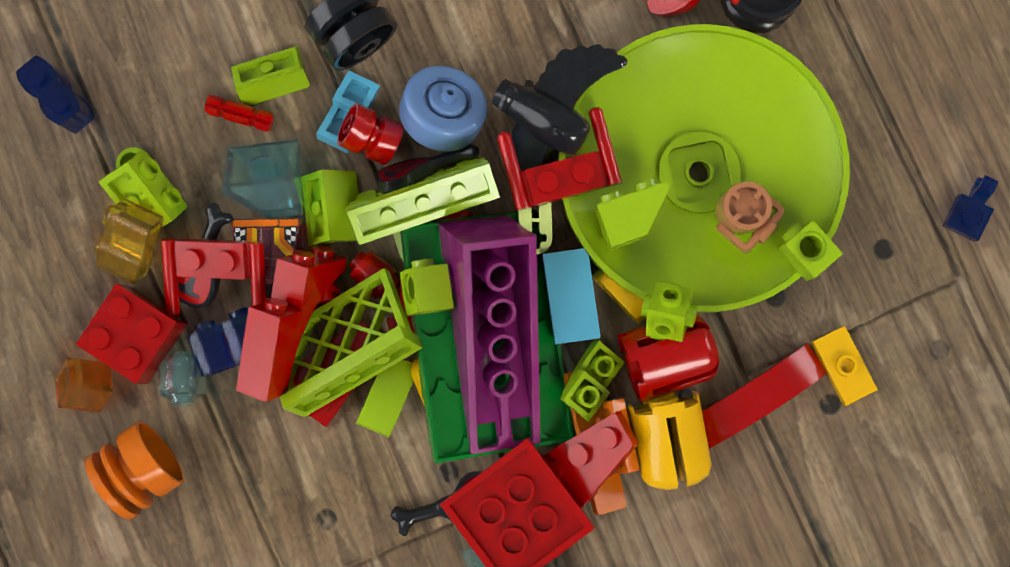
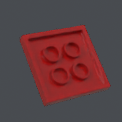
[439,437,595,567]

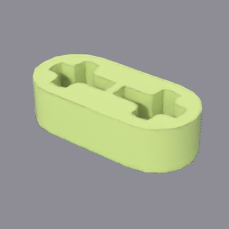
[518,203,552,254]

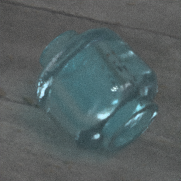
[158,352,206,407]

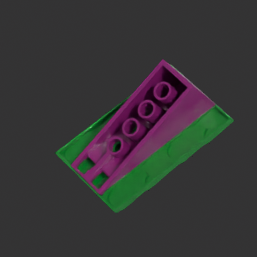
[400,209,574,464]

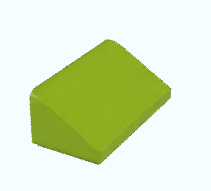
[231,46,310,106]

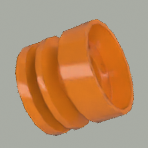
[84,421,184,521]

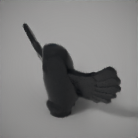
[492,44,627,208]

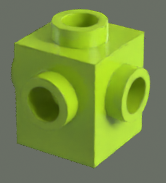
[641,281,698,342]

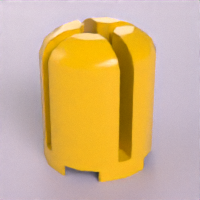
[627,390,712,490]

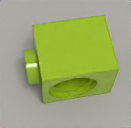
[777,220,843,281]
[400,259,454,316]

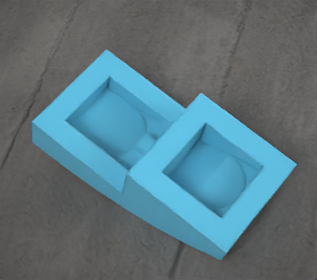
[316,70,380,154]

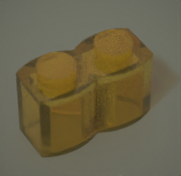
[94,198,164,285]

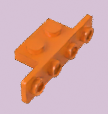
[563,371,640,515]

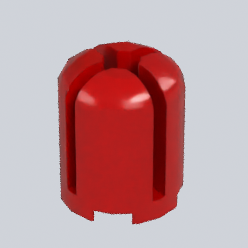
[617,314,719,403]

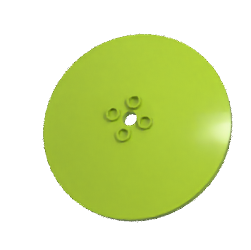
[558,24,850,313]

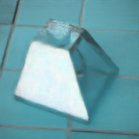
[222,139,304,219]

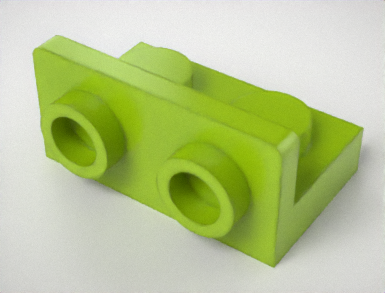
[98,150,187,239]

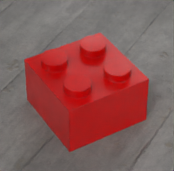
[75,283,188,384]

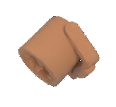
[715,181,784,253]

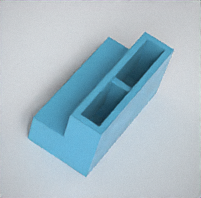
[542,248,601,345]

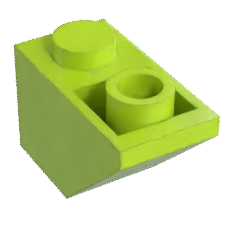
[594,179,670,251]

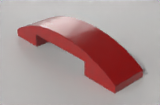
[702,343,827,449]

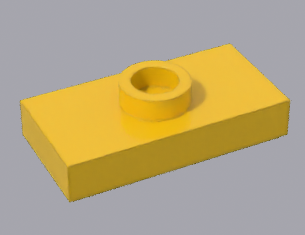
[810,326,878,406]

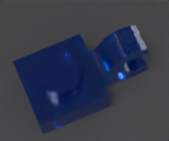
[942,175,998,242]

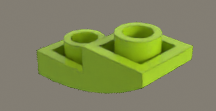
[560,340,625,421]
[355,359,413,438]

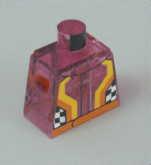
[231,218,306,299]

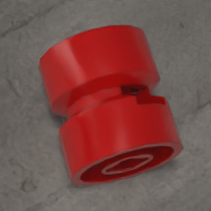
[337,103,403,165]

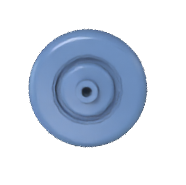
[399,66,488,152]

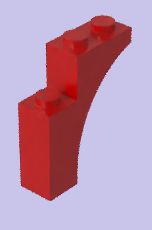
[236,245,347,402]

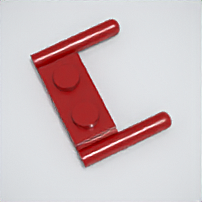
[497,107,623,211]
[161,238,266,317]

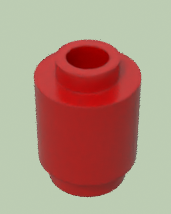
[349,250,401,299]

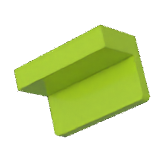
[301,169,359,246]

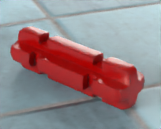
[204,95,274,132]

